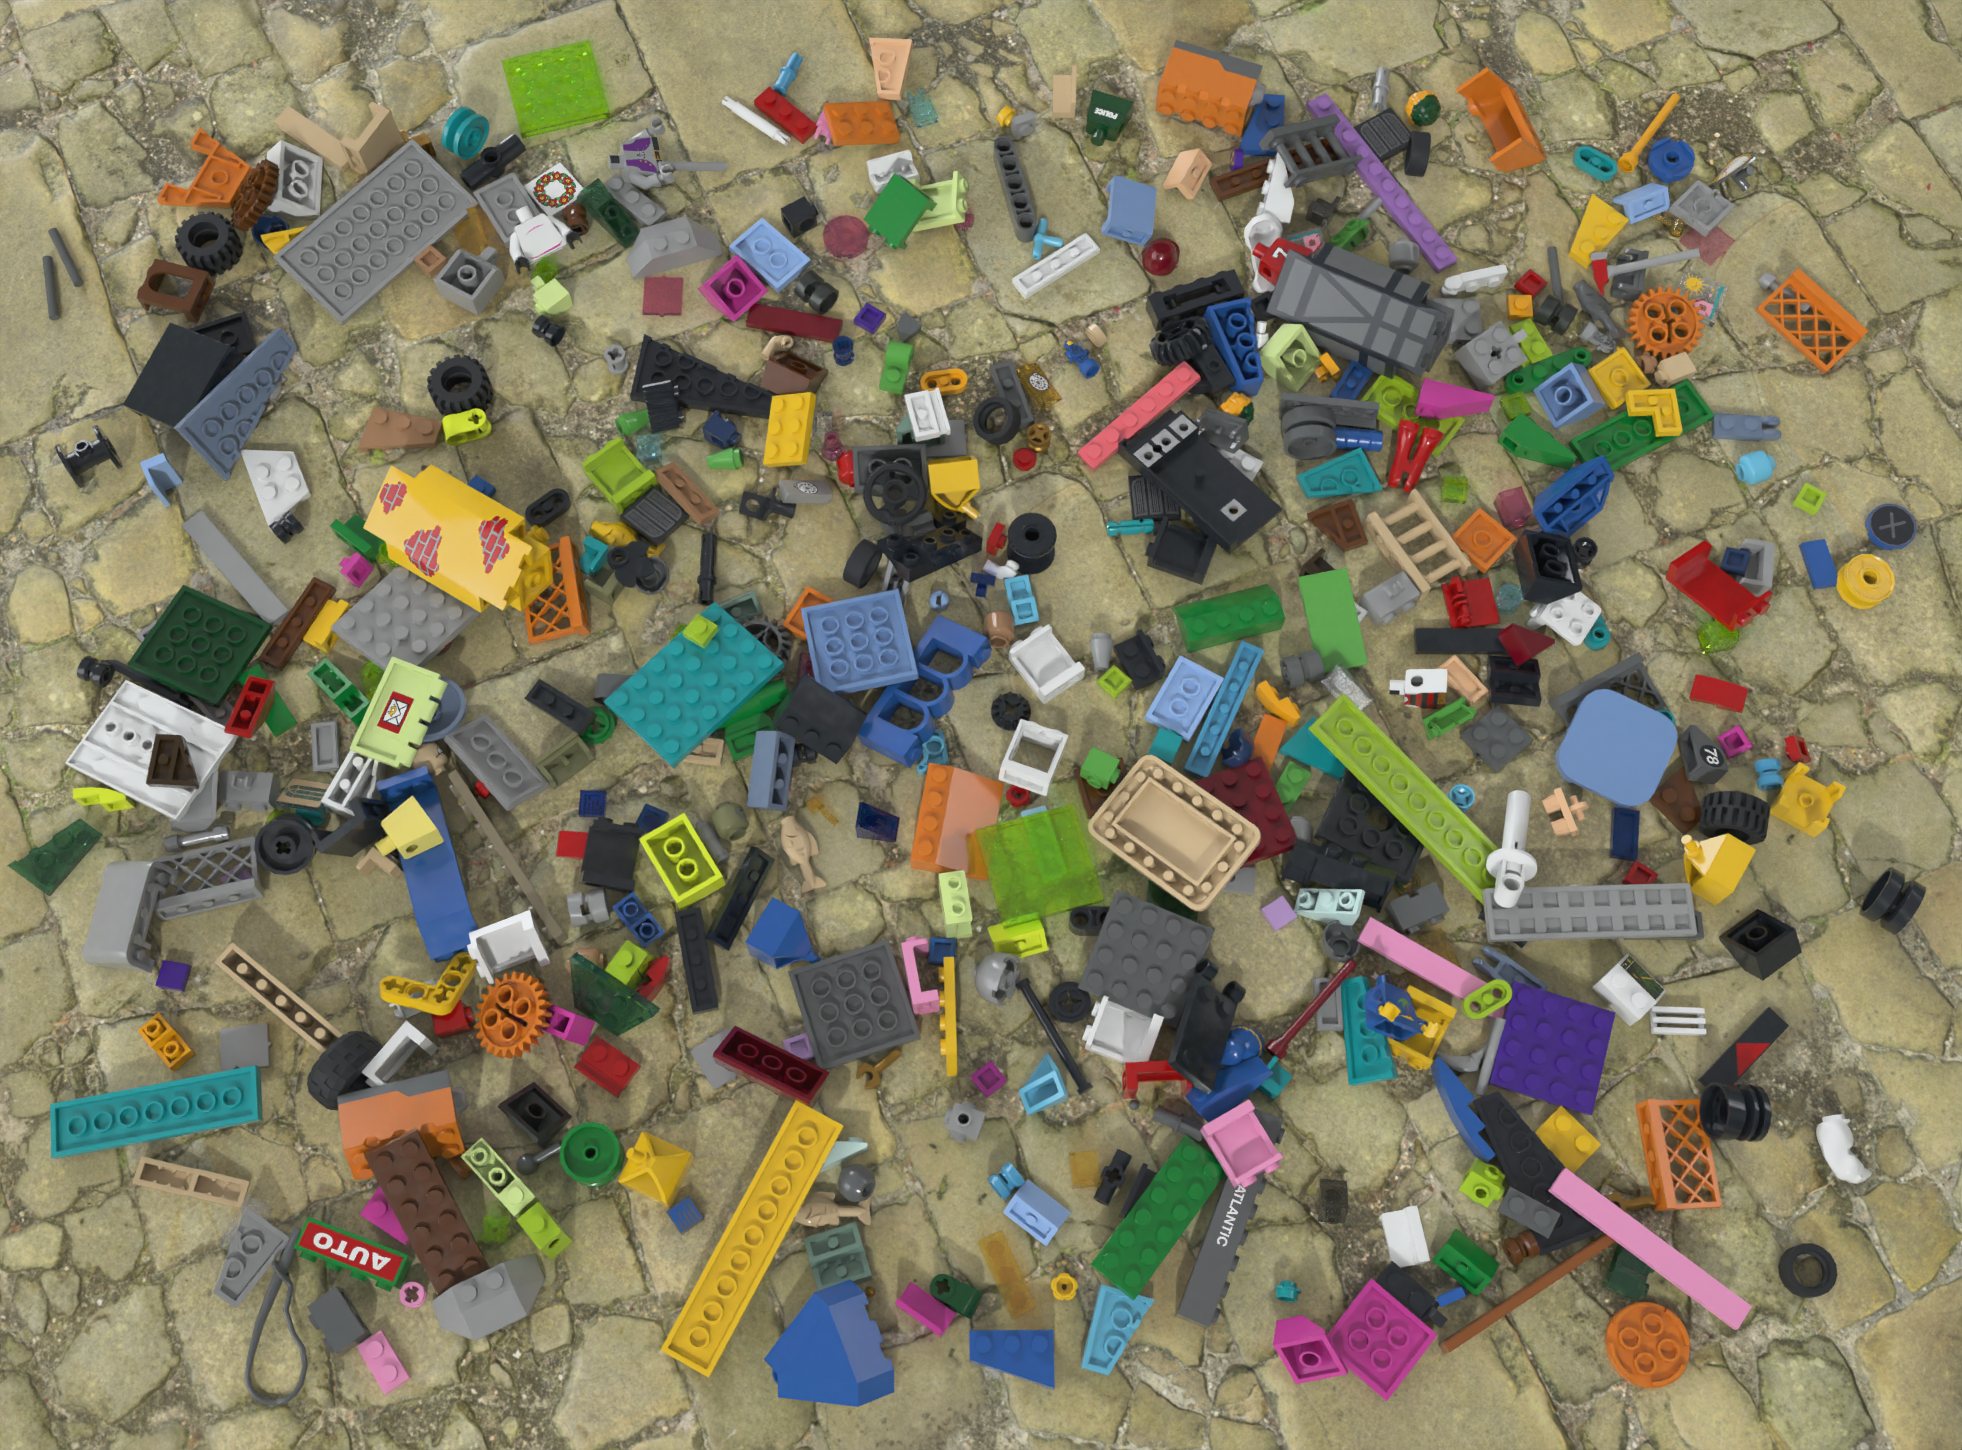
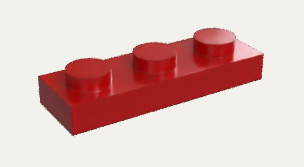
[754,86,818,144]

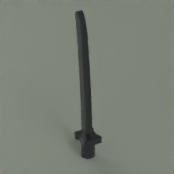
[100,660,193,710]

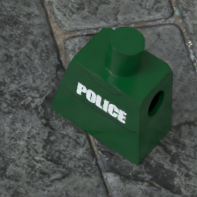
[1086,89,1134,146]

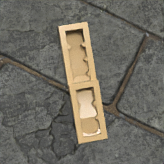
[132,1156,250,1209]

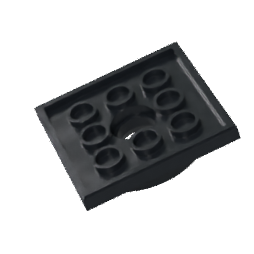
[1314,767,1424,886]

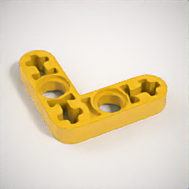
[379,952,477,1015]

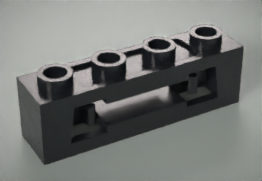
[1146,269,1245,332]

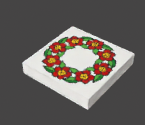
[523,163,588,218]

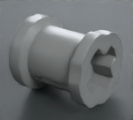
[604,345,629,375]

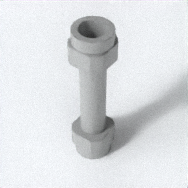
[1758,271,1810,315]
[164,824,231,853]

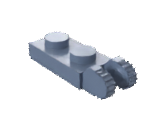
[1711,413,1781,442]
[1472,945,1548,991]

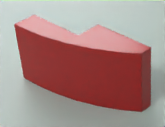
[1689,674,1748,713]
[556,831,588,860]
[633,955,672,1011]

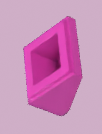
[1716,725,1754,759]

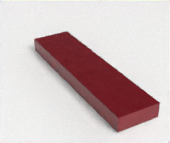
[746,303,843,344]

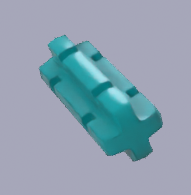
[1106,519,1154,536]

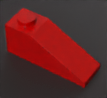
[224,675,275,738]

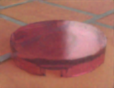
[823,215,869,259]

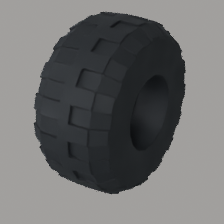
[307,1031,383,1110]

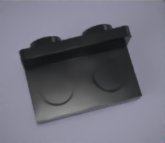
[1113,629,1166,691]

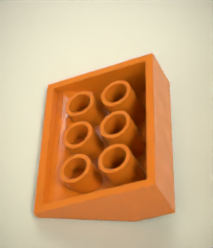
[910,763,1004,881]

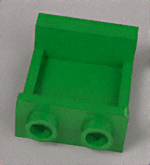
[863,173,937,249]

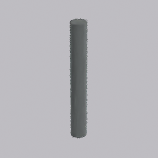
[48,228,83,287]
[1547,246,1564,305]
[42,256,59,320]

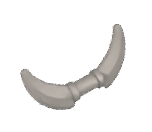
[1435,1015,1495,1072]

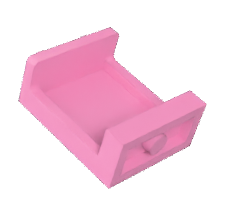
[901,936,940,1016]
[1200,1099,1284,1188]

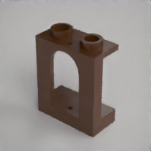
[137,259,215,323]

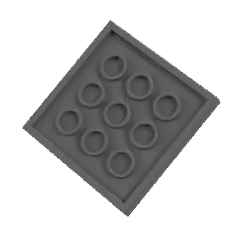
[1077,890,1214,1028]
[788,939,921,1070]

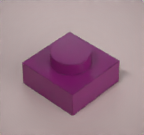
[970,1060,1007,1099]

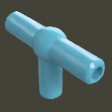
[1032,218,1063,259]

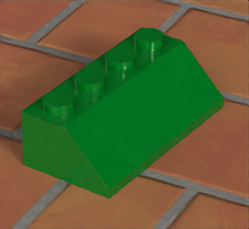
[1173,584,1286,653]

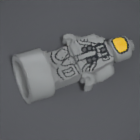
[1578,321,1621,354]

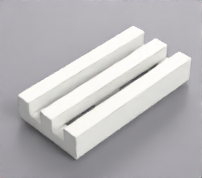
[1649,1006,1707,1036]

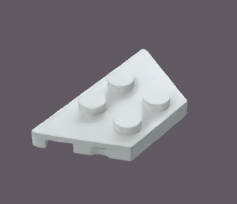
[240,450,311,532]

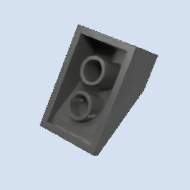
[852,444,928,501]

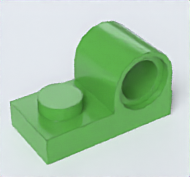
[879,340,914,395]

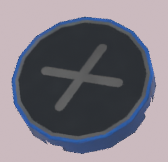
[1865,504,1917,550]

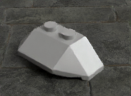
[627,216,723,280]
[431,1253,545,1341]

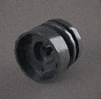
[1699,1082,1772,1142]

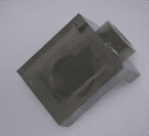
[1318,1179,1349,1224]

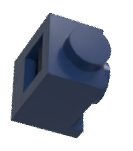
[702,410,742,450]

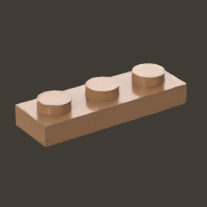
[654,462,720,526]

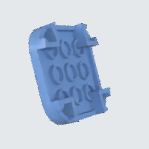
[1554,689,1678,809]

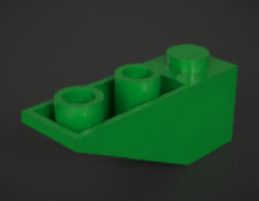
[1498,413,1577,470]

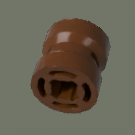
[563,204,589,236]
[1502,1229,1540,1266]

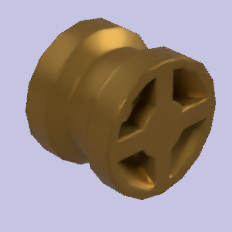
[1027,423,1051,453]

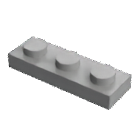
[600,172,667,227]

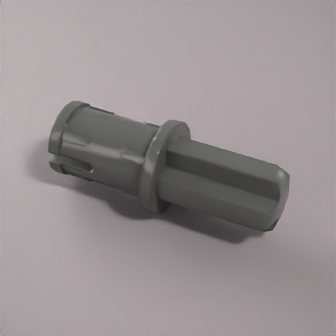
[1152,1105,1204,1141]

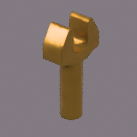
[856,1047,902,1090]
[1606,1192,1655,1212]

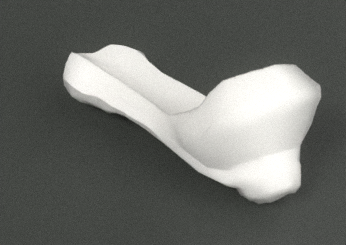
[1244,213,1282,293]

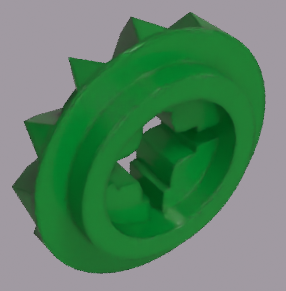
[577,706,616,746]

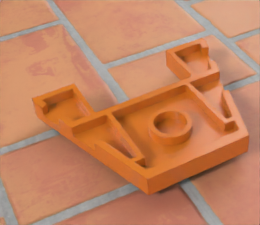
[157,128,252,208]

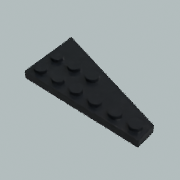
[1472,1091,1603,1256]

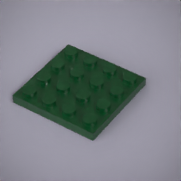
[127,585,273,709]

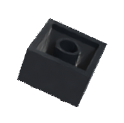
[1719,909,1802,981]

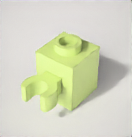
[530,275,573,321]

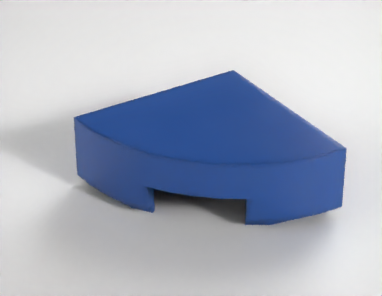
[1436,1286,1468,1307]

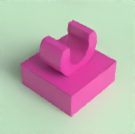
[338,553,374,588]

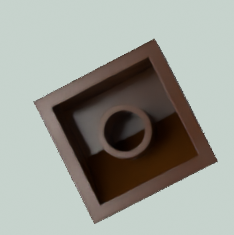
[760,351,829,396]

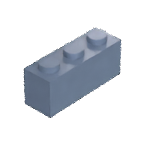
[747,731,795,811]

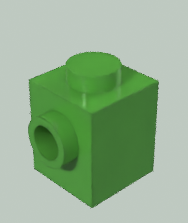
[1080,747,1121,790]

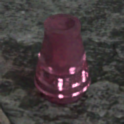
[821,431,845,462]

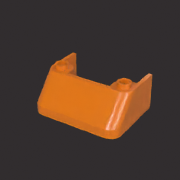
[1456,67,1547,173]

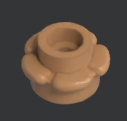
[1636,352,1657,375]

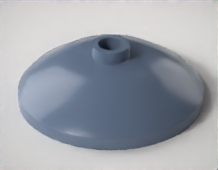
[420,677,467,742]

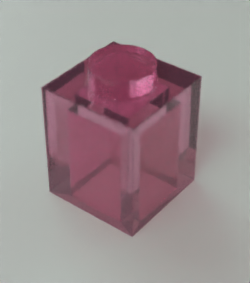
[1493,486,1532,528]

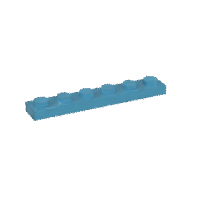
[1183,641,1265,779]

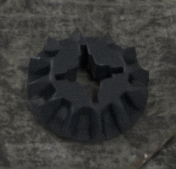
[991,691,1031,731]
[1049,981,1091,1024]

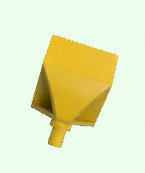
[926,455,980,520]
[1681,833,1756,906]
[618,1131,695,1208]

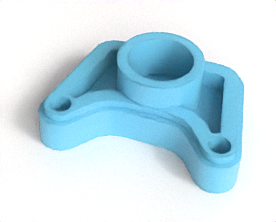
[917,729,948,775]

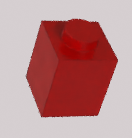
[431,1000,474,1039]

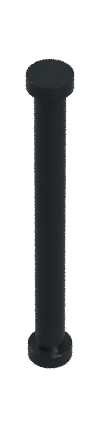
[1015,978,1093,1095]

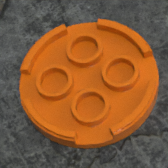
[1605,1301,1691,1388]

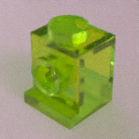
[359,661,385,702]

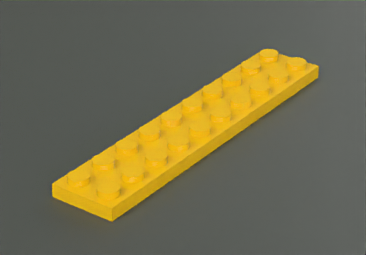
[661,1100,844,1378]

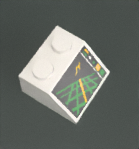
[1592,953,1666,1026]

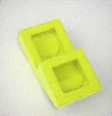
[73,787,135,812]

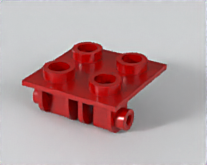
[1441,577,1500,628]

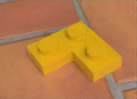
[1625,389,1683,437]

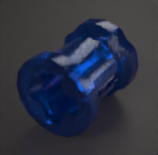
[832,336,855,366]

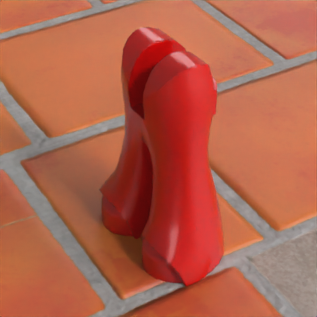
[1388,419,1444,493]

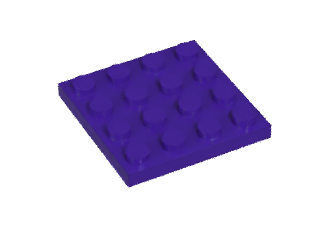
[1488,981,1616,1116]

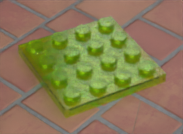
[501,40,611,139]
[975,804,1104,929]

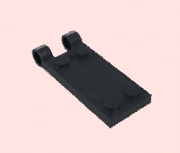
[1167,958,1246,1094]

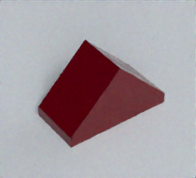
[1498,623,1555,666]

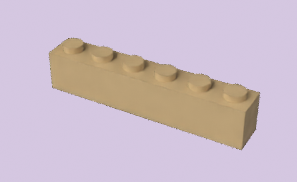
[214,942,344,1053]

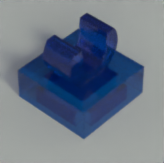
[970,572,997,598]

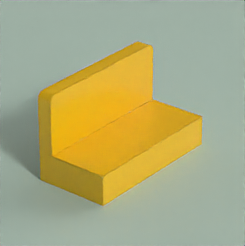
[303,599,352,654]

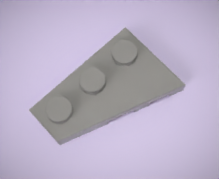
[213,1206,290,1308]

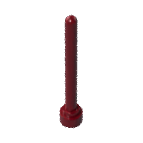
[1264,959,1357,1061]

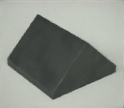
[498,1082,572,1149]

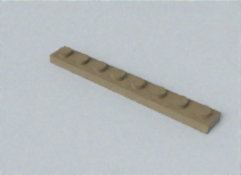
[447,770,567,945]

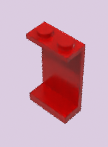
[1665,540,1773,632]

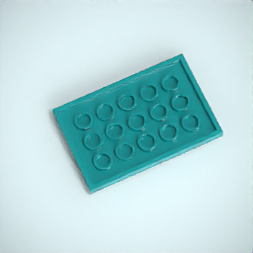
[604,602,784,769]

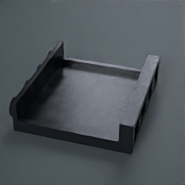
[123,322,245,428]

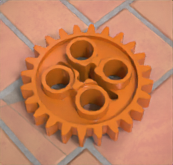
[1626,286,1705,361]
[474,971,552,1059]

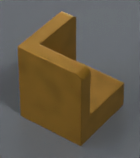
[400,130,436,157]

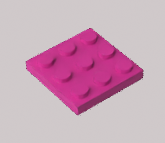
[1327,1279,1438,1401]

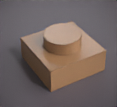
[413,245,448,278]

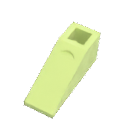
[461,1137,541,1218]

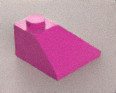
[1273,1315,1348,1384]

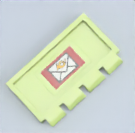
[349,656,448,769]

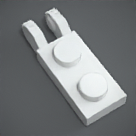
[1440,264,1508,298]

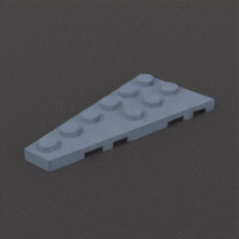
[174,328,297,481]

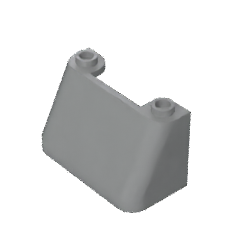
[82,860,179,973]

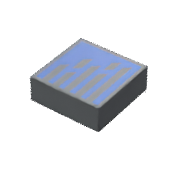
[666,1196,704,1235]

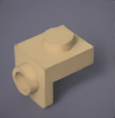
[356,847,402,880]

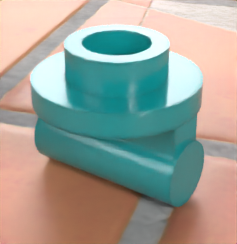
[296,804,327,827]

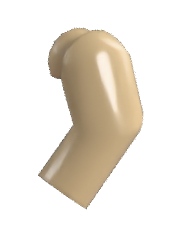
[760,335,794,361]

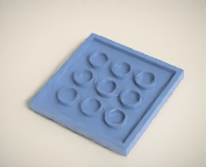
[801,589,919,695]

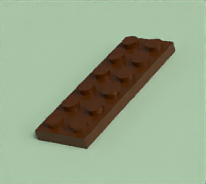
[364,1127,490,1296]

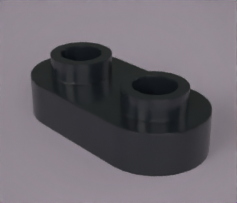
[525,488,571,528]

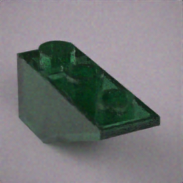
[576,178,640,248]

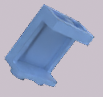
[1101,175,1157,246]

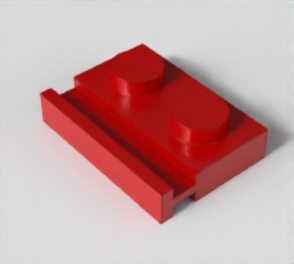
[574,1036,641,1099]

